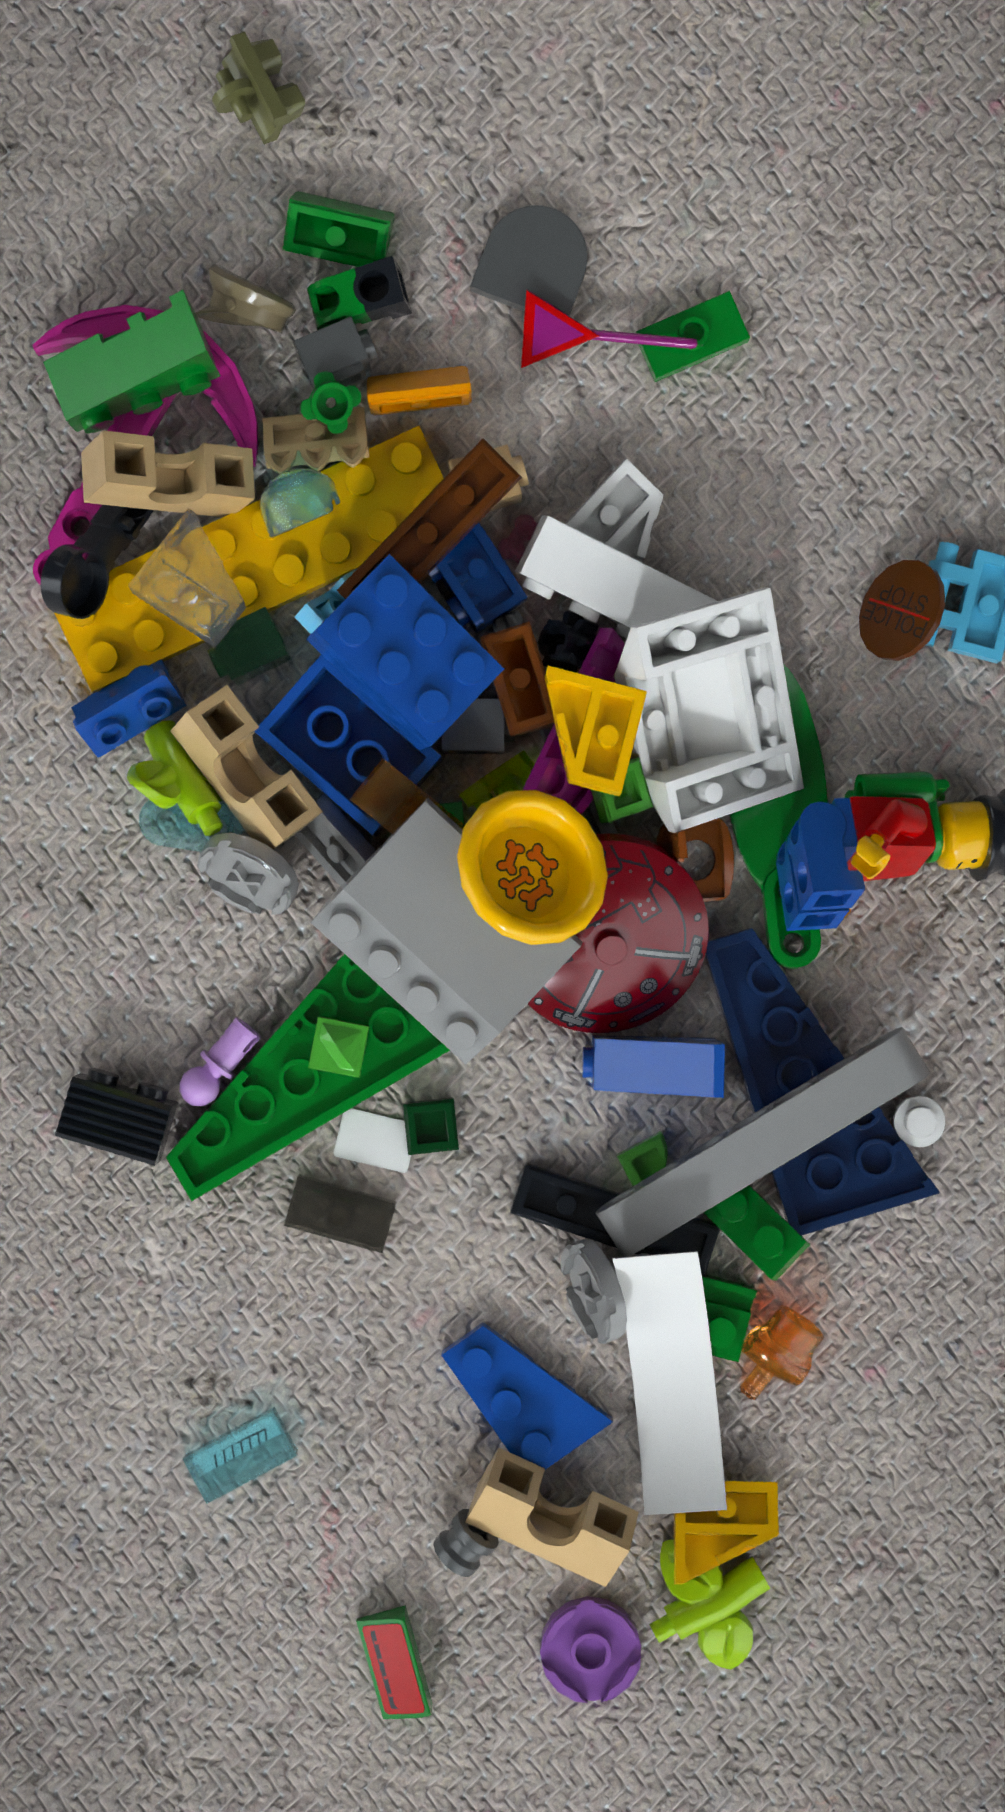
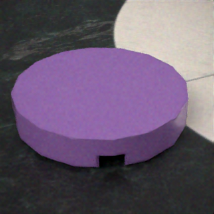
[540,1596,641,1703]

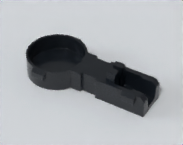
[41,505,153,619]

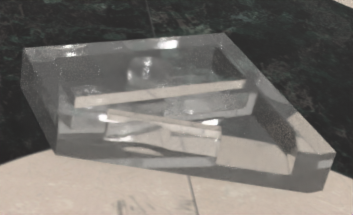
[128,508,246,648]

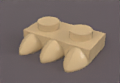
[262,407,369,476]

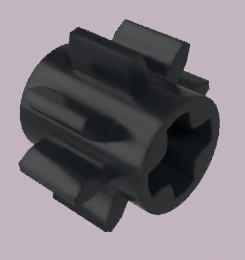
[538,611,599,673]

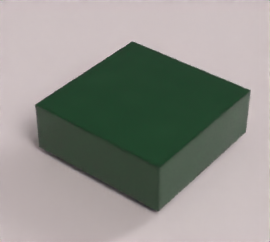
[402,1097,459,1155]

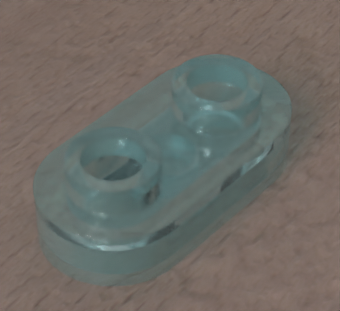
[139,800,244,852]

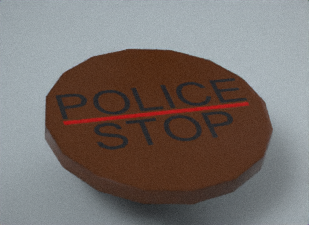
[859,560,945,661]

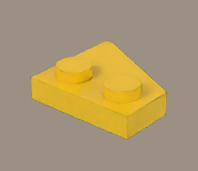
[545,665,647,796]
[673,1481,779,1584]

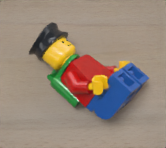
[776,771,1005,931]

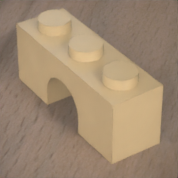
[81,430,255,517]
[171,685,323,850]
[465,1447,639,1587]

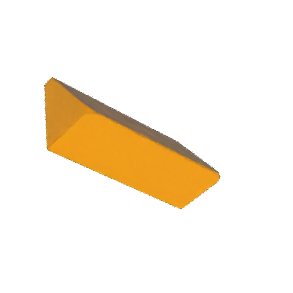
[367,366,472,416]

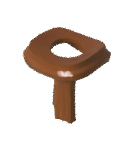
[657,818,734,902]

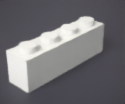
[515,515,717,638]

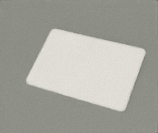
[334,1108,411,1173]

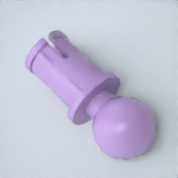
[179,1017,262,1106]

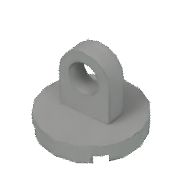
[197,830,299,915]
[560,1239,649,1344]

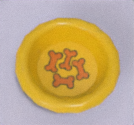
[457,790,608,945]

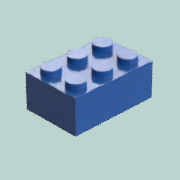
[306,554,504,751]
[255,654,443,837]

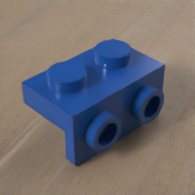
[427,523,528,633]

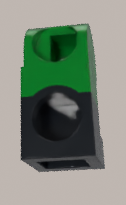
[307,255,412,331]

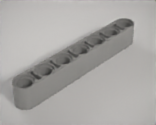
[595,1027,930,1257]

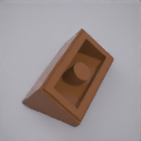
[480,621,554,737]

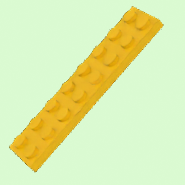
[54,425,444,693]

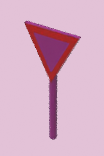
[521,289,697,368]

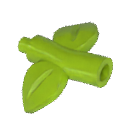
[127,720,223,836]
[649,1539,770,1670]

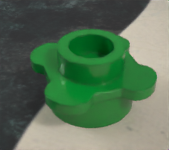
[300,371,361,434]

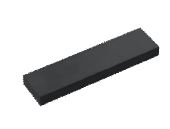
[510,1163,720,1277]

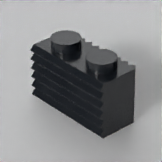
[55,1068,178,1166]

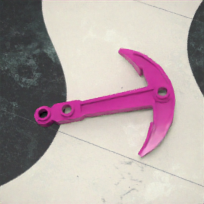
[32,305,259,585]

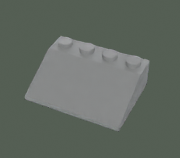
[311,798,583,1065]

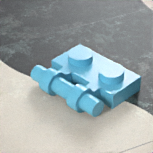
[925,542,1005,664]

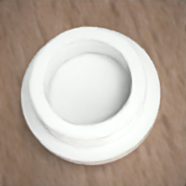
[893,1095,945,1147]

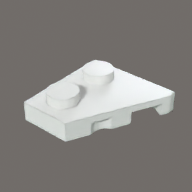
[566,459,664,563]

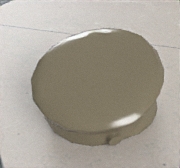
[196,264,296,333]

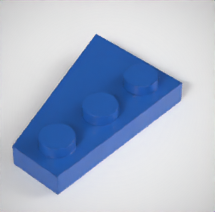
[441,1322,613,1470]

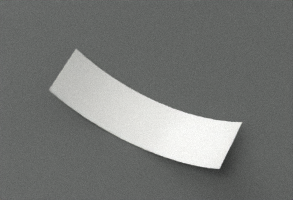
[612,1251,727,1515]

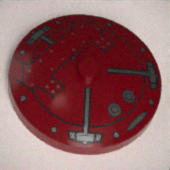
[528,833,709,1033]

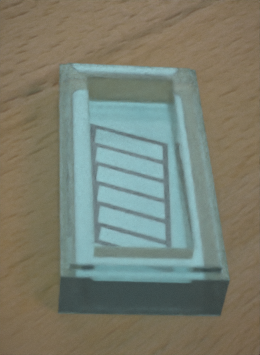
[182,1407,298,1504]

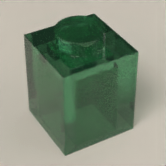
[207,607,292,686]

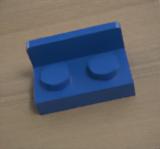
[71,660,187,758]

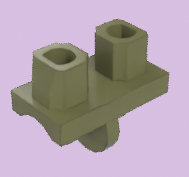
[212,31,305,144]

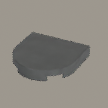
[470,205,587,316]

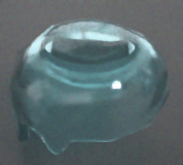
[260,469,341,538]

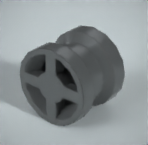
[433,1509,499,1577]

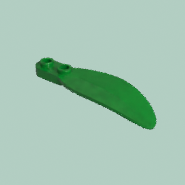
[729,664,828,969]

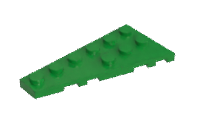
[166,954,450,1202]

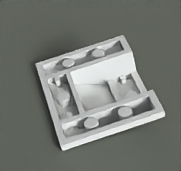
[614,587,804,833]

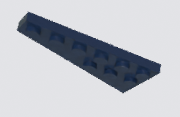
[705,928,940,1235]

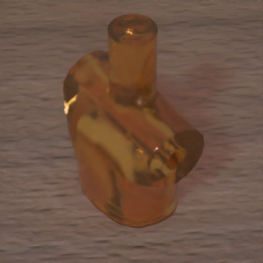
[739,1305,824,1400]

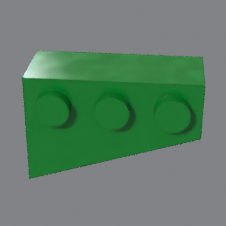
[43,290,220,434]

